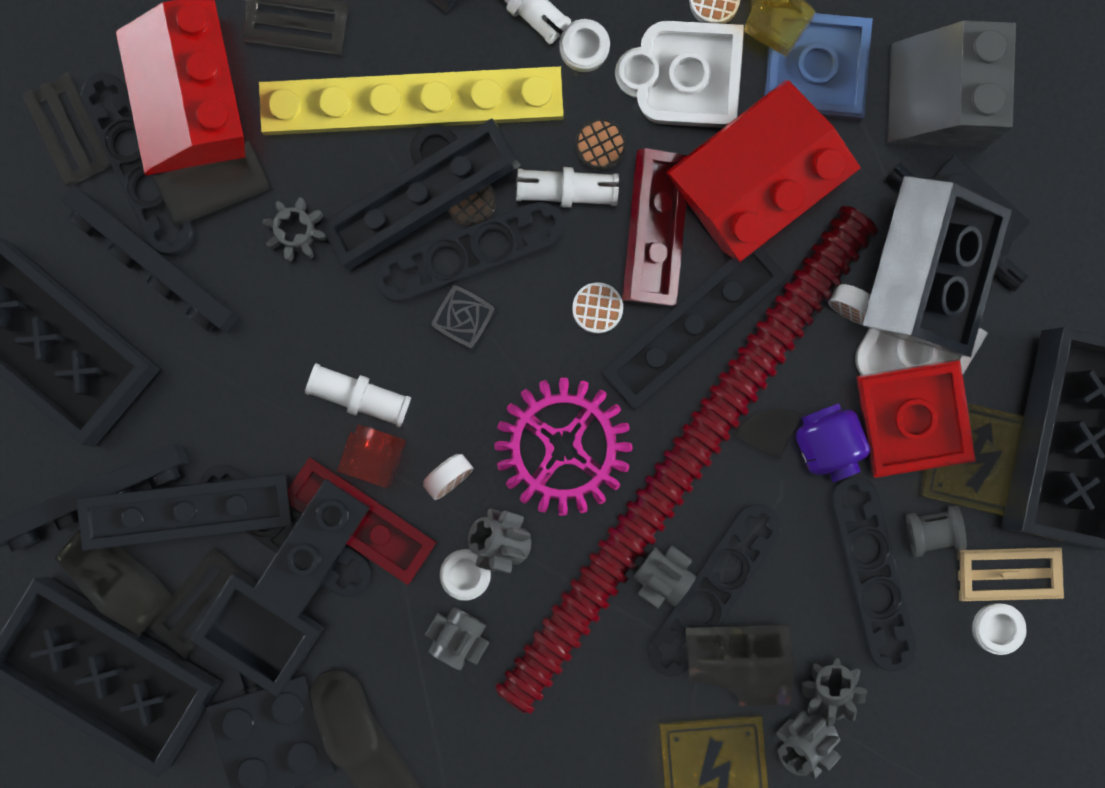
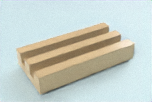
[957,547,1064,601]

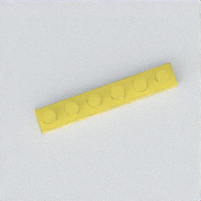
[259,66,563,135]

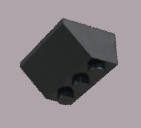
[863,176,1012,357]

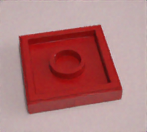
[856,359,976,478]

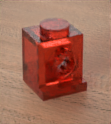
[337,424,406,488]

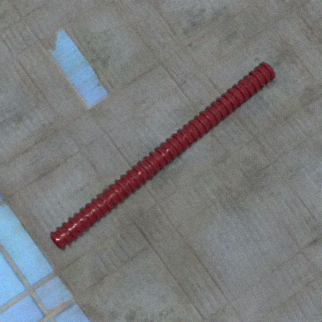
[495,206,878,714]

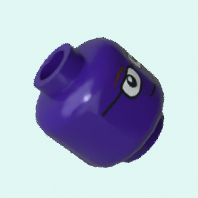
[795,403,870,482]

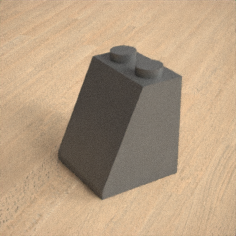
[887,20,1016,148]

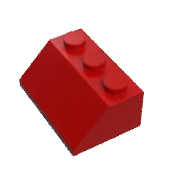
[116,0,246,176]
[666,80,861,262]

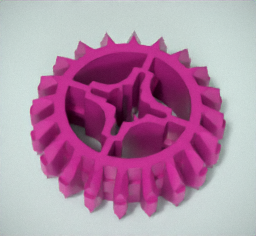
[494,378,632,516]

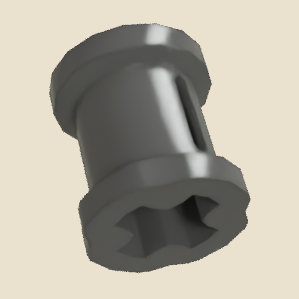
[905,505,967,558]

